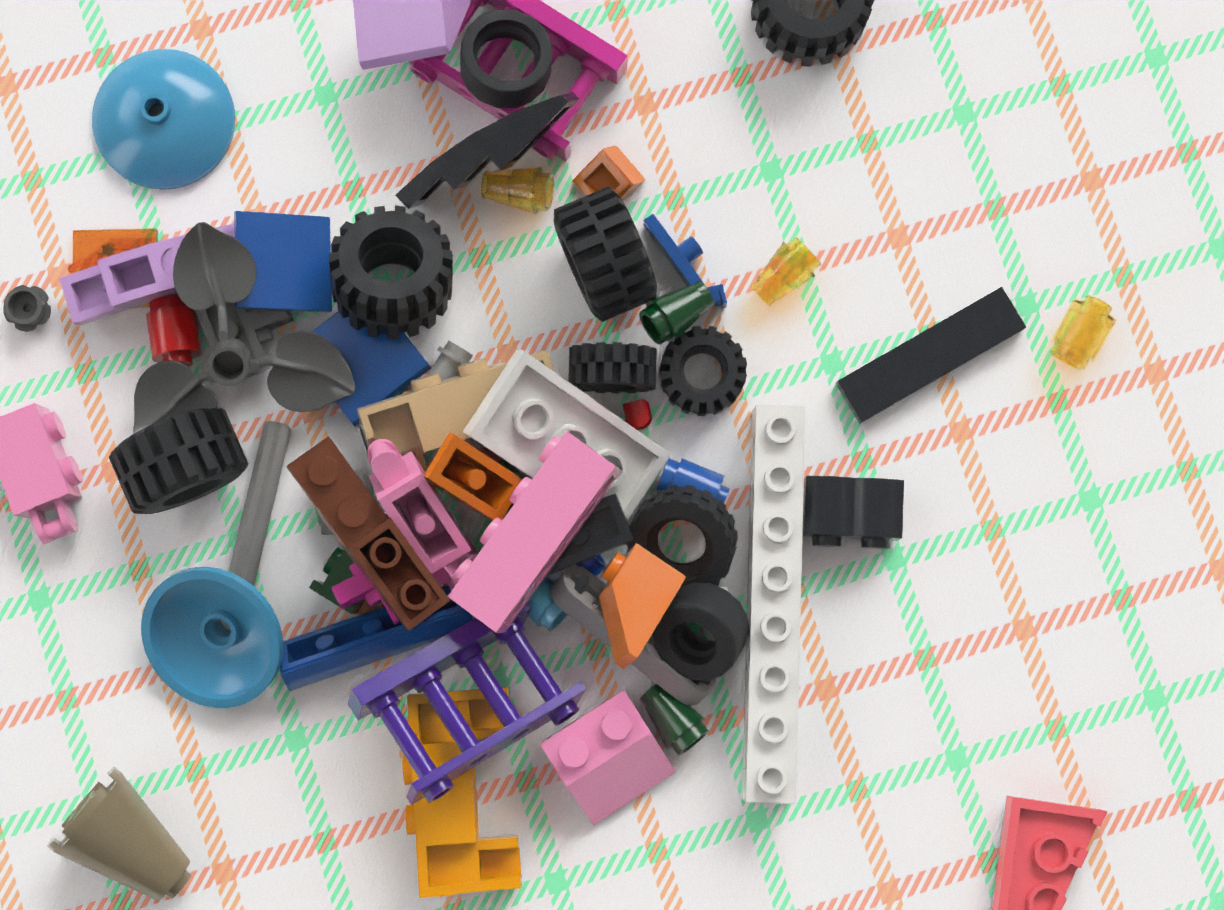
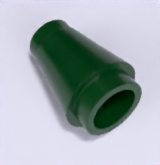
[639,281,714,345]
[639,684,709,756]

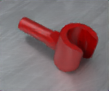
[622,399,652,430]

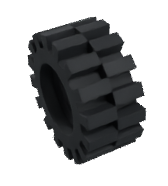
[659,326,747,417]
[568,342,657,394]

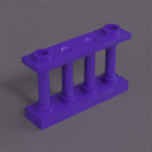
[348,602,587,805]

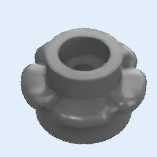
[3,285,51,332]

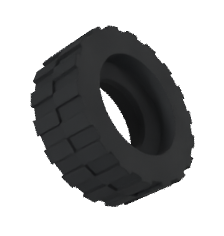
[625,485,738,588]

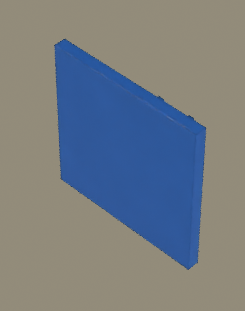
[234,211,332,312]

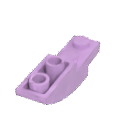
[59,224,234,326]

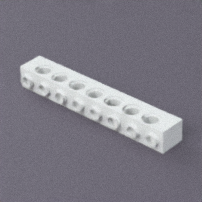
[742,404,806,804]

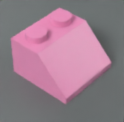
[540,689,676,825]

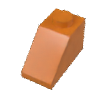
[424,432,523,520]
[599,543,686,669]

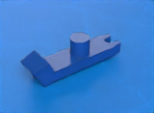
[643,214,727,308]

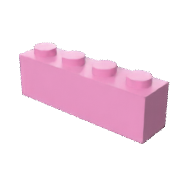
[448,431,622,633]

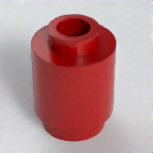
[146,295,201,367]

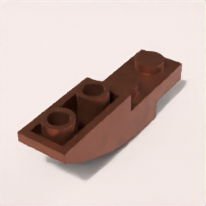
[286,436,450,631]

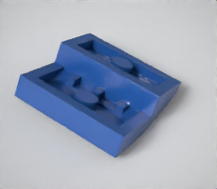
[311,311,431,427]

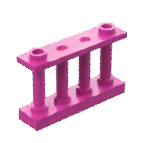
[408,0,628,162]

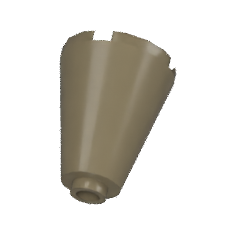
[47,767,191,901]

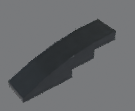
[395,92,579,209]

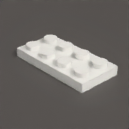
[463,348,671,521]

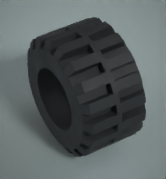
[751,0,874,67]
[553,186,657,322]
[329,205,453,340]
[109,408,249,514]

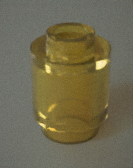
[1050,295,1117,370]

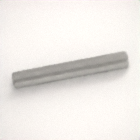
[229,421,291,586]

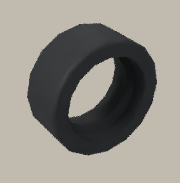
[460,10,552,108]

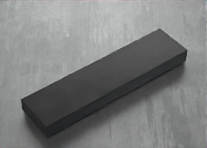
[835,287,1027,424]

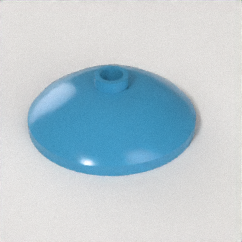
[92,49,235,190]
[141,567,283,708]

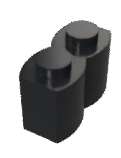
[802,476,904,549]

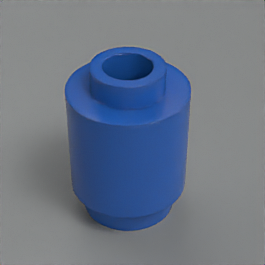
[655,458,730,503]

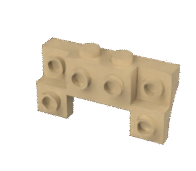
[356,350,554,472]

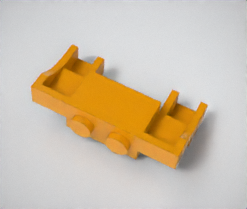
[402,687,522,898]

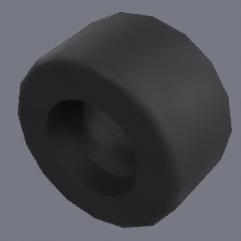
[652,583,750,681]

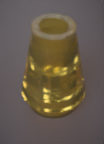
[481,167,554,215]
[750,236,821,307]

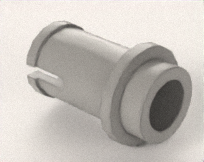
[428,340,473,380]

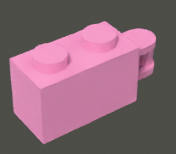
[0,403,83,544]
[367,439,471,574]

